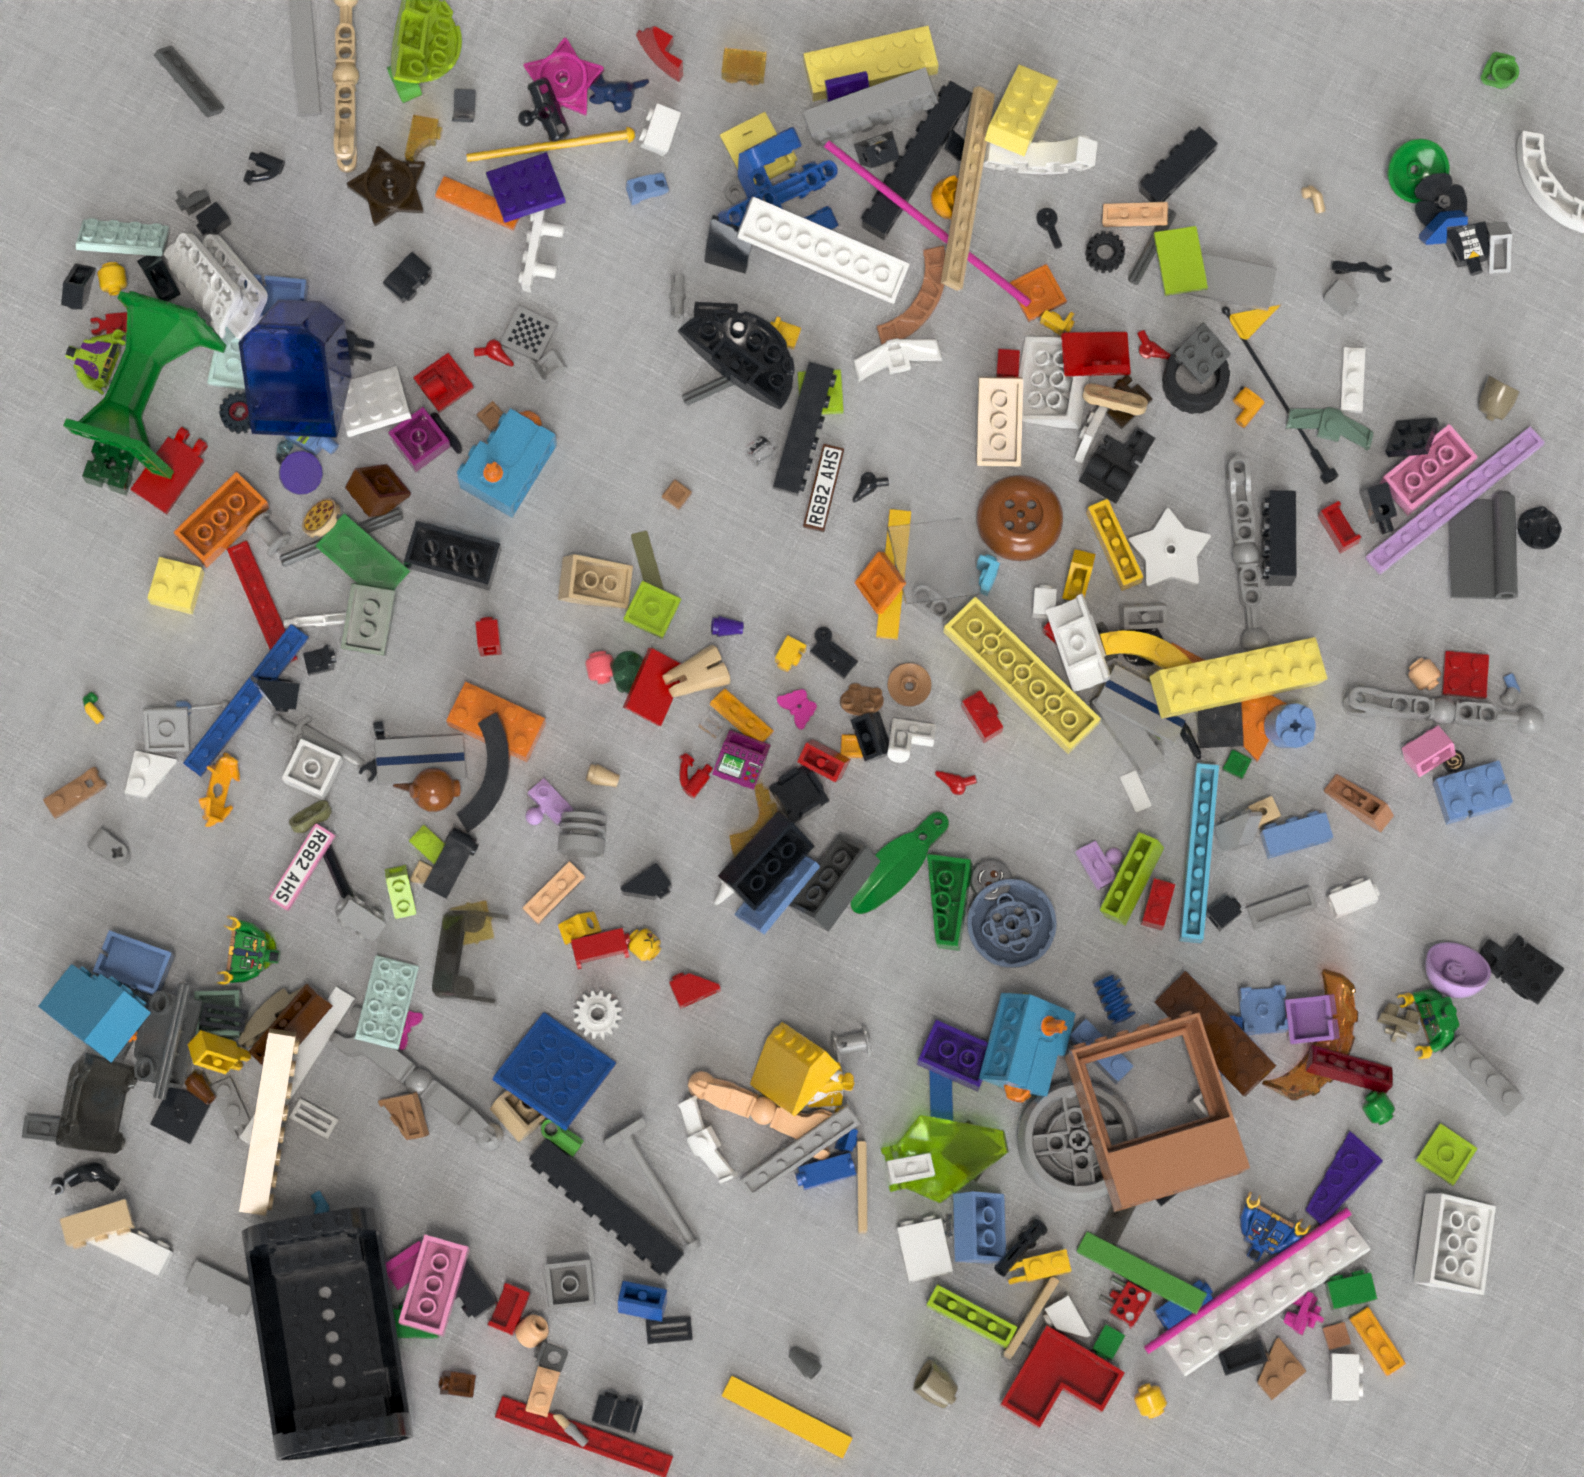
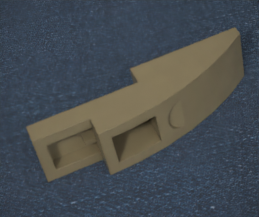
[238,984,309,1048]

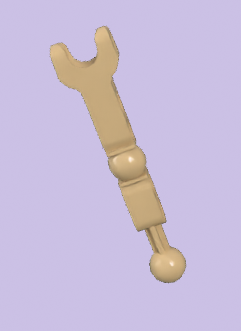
[332,0,360,173]

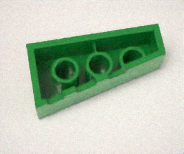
[927,854,973,951]

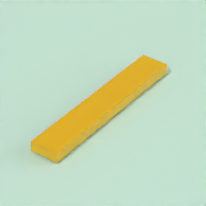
[876,509,911,640]
[722,1376,853,1459]

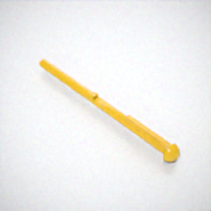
[466,126,635,162]

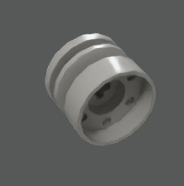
[557,811,607,858]

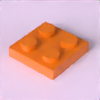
[1009,264,1067,322]
[854,552,906,614]

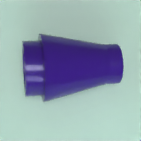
[711,615,744,637]

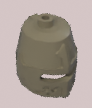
[1479,375,1520,421]
[913,1360,958,1408]

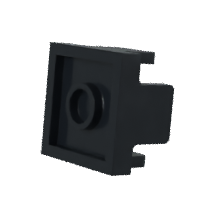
[769,766,830,824]

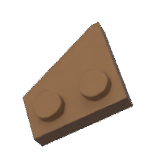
[1257,1337,1307,1400]

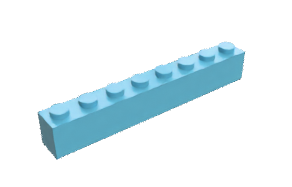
[1179,763,1219,944]

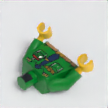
[217,915,281,985]
[1397,989,1460,1059]

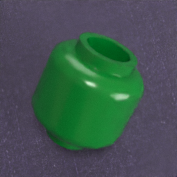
[1362,1091,1395,1125]

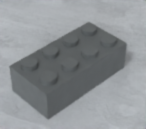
[788,834,880,932]

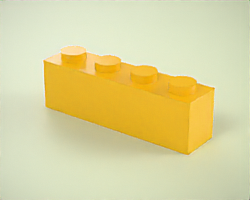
[1086,499,1143,591]

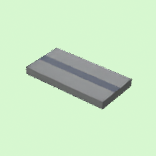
[1096,664,1190,745]
[374,735,466,785]

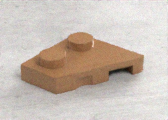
[378,1092,429,1140]

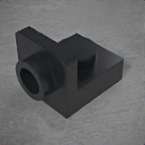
[303,645,337,676]

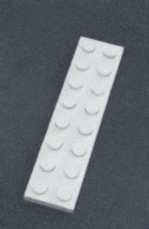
[736,197,909,304]

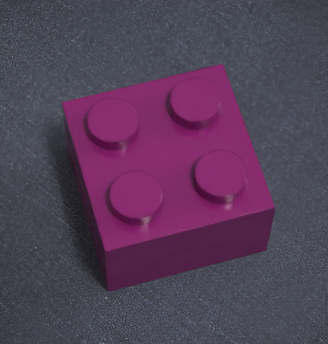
[388,407,451,472]

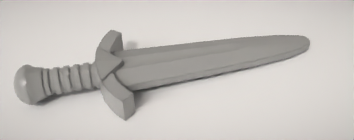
[271,714,364,766]

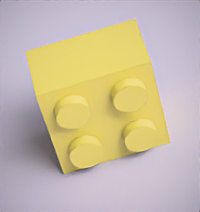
[147,557,205,615]

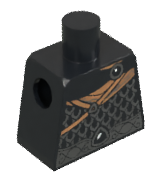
[1359,482,1397,535]

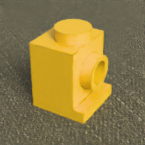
[775,635,807,672]

